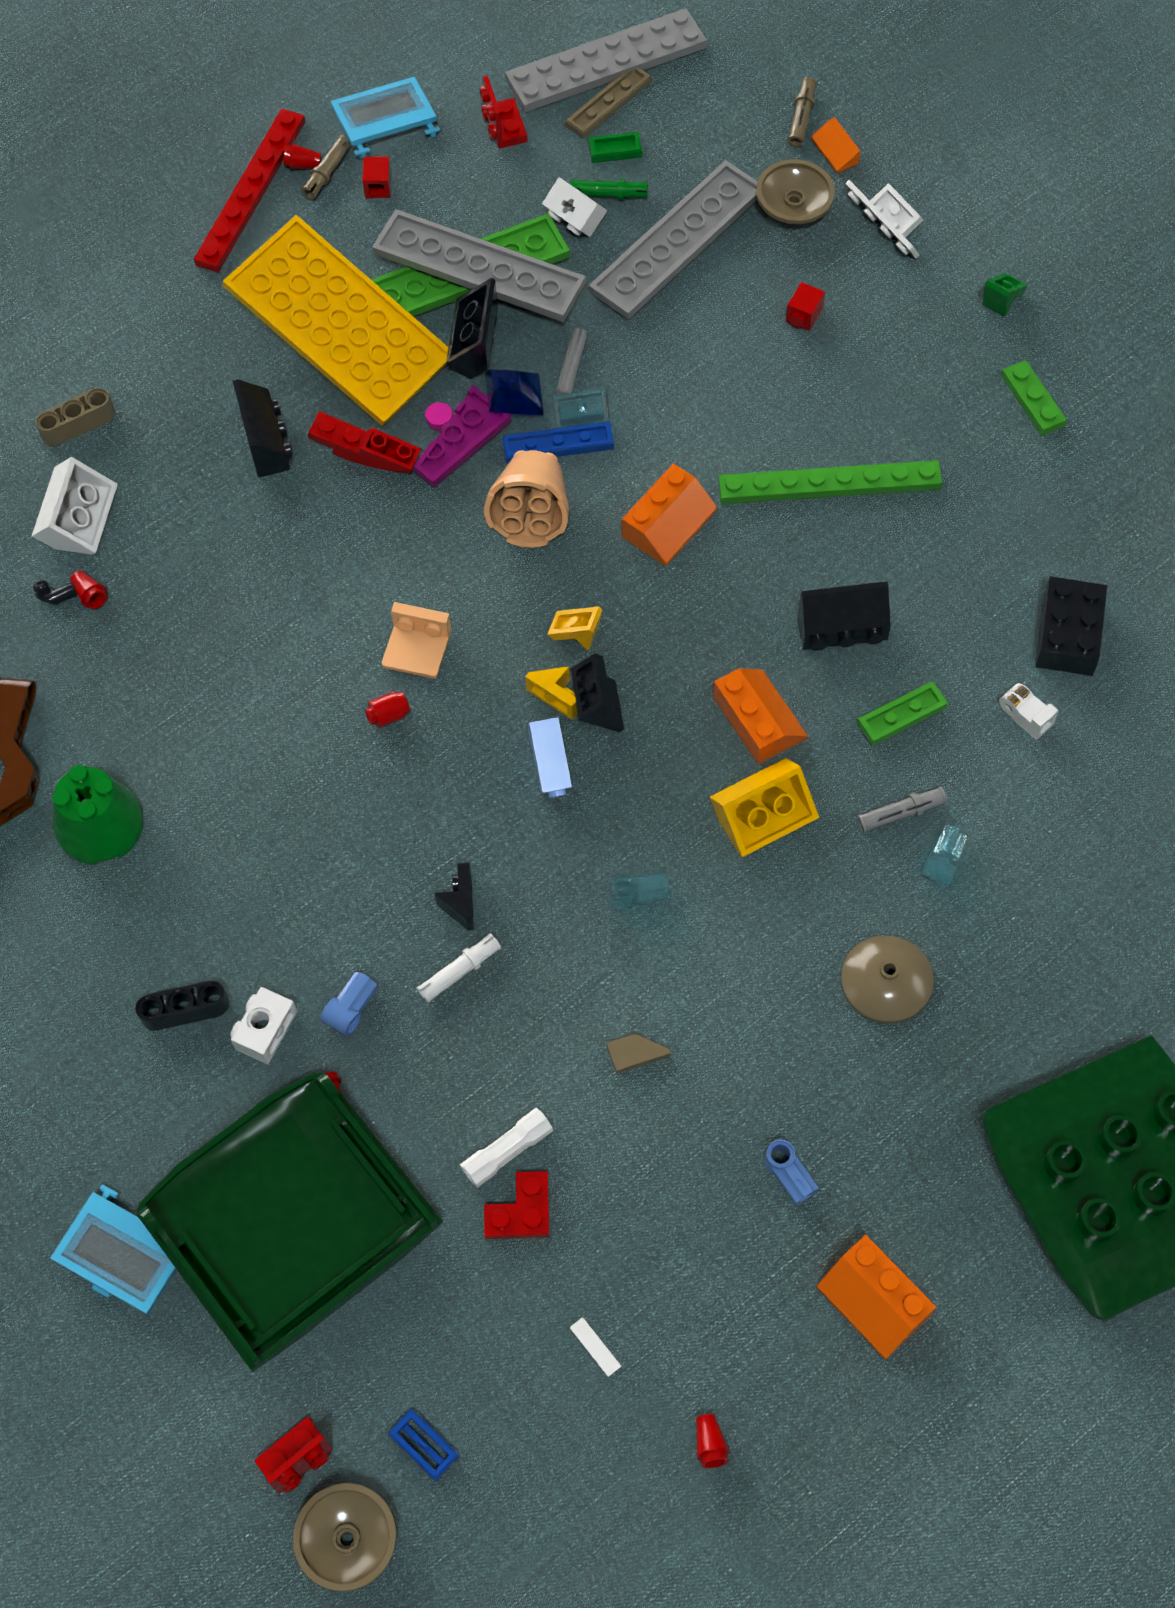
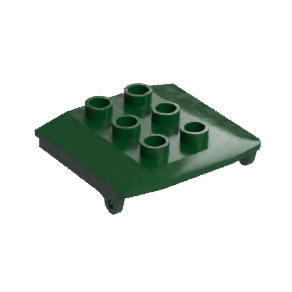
[982,1035,1175,1322]
[137,1072,443,1372]

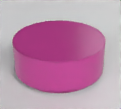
[425,402,453,430]

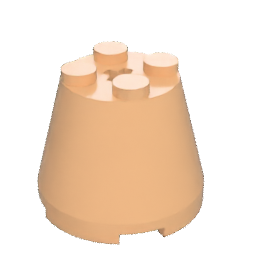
[484,450,569,548]

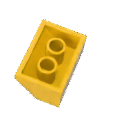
[709,758,819,857]

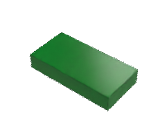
[588,132,642,163]

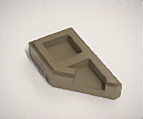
[606,1033,671,1075]

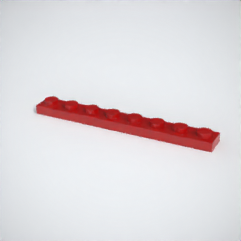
[194,108,305,273]

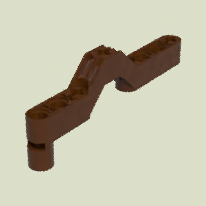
[0,677,40,826]

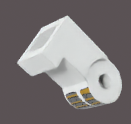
[999,683,1059,740]

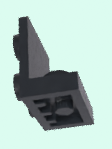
[571,653,624,732]

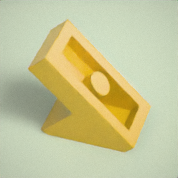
[547,606,602,650]
[525,667,578,720]

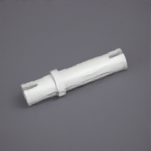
[416,933,502,1003]

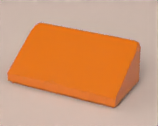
[811,117,860,173]

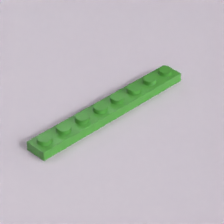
[718,460,942,504]

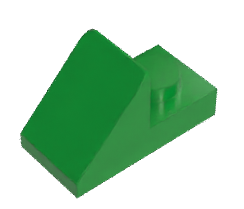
[983,273,1028,316]

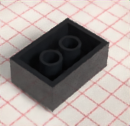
[1035,576,1107,676]

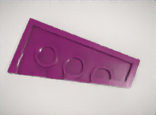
[414,385,511,488]

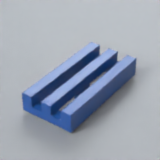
[388,1409,460,1482]

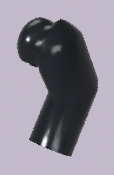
[33,580,77,605]

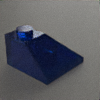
[485,369,544,415]

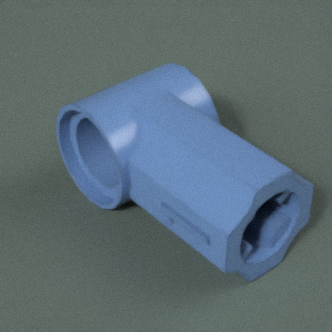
[320,972,378,1037]
[764,1139,819,1206]

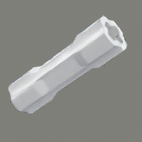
[460,1108,553,1188]

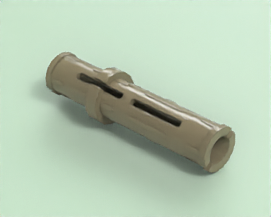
[787,77,817,147]
[301,135,352,200]

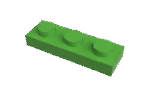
[1001,360,1067,436]
[857,681,948,747]

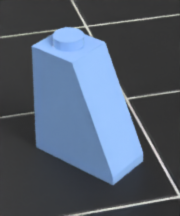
[527,717,572,798]

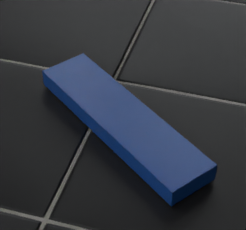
[502,421,614,464]

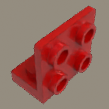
[479,75,528,149]
[254,1417,333,1495]

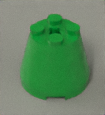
[52,765,144,865]

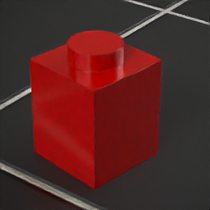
[362,156,392,199]
[786,282,825,331]

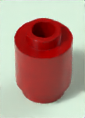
[365,691,410,728]

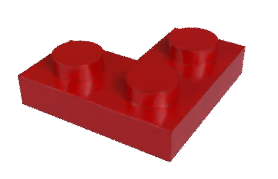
[484,1171,550,1240]

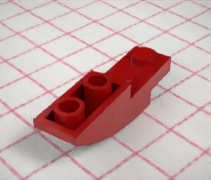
[308,411,421,473]

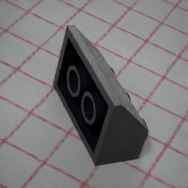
[446,277,498,379]
[232,379,293,478]
[798,581,891,651]

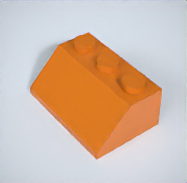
[622,463,717,566]
[713,668,808,765]
[816,1235,936,1360]

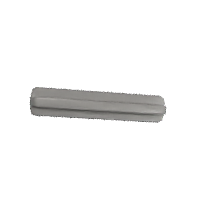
[557,328,587,398]

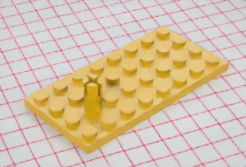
[222,215,448,427]

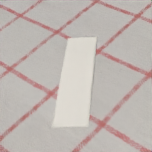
[570,1317,621,1377]

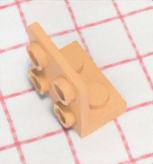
[382,602,452,679]

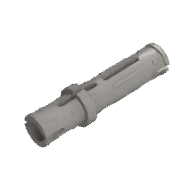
[857,786,947,833]

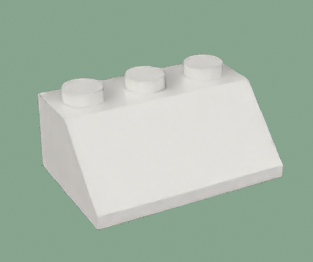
[32,457,118,555]

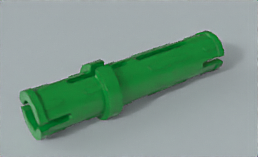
[570,179,648,200]

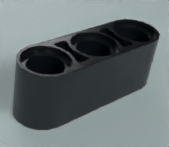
[135,981,229,1031]

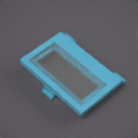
[330,77,440,159]
[50,1184,177,1315]

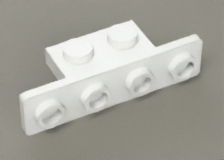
[845,180,924,259]

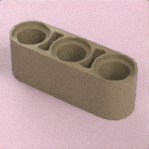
[35,388,115,446]

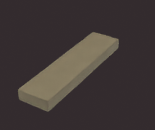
[565,67,652,139]

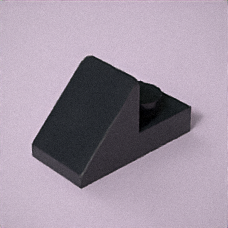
[434,863,474,930]

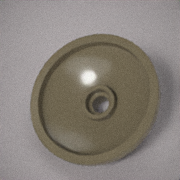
[756,159,835,224]
[841,935,934,1024]
[293,1483,397,1592]

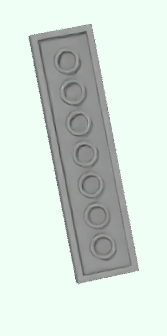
[505,8,707,113]
[589,160,758,320]
[372,209,586,322]

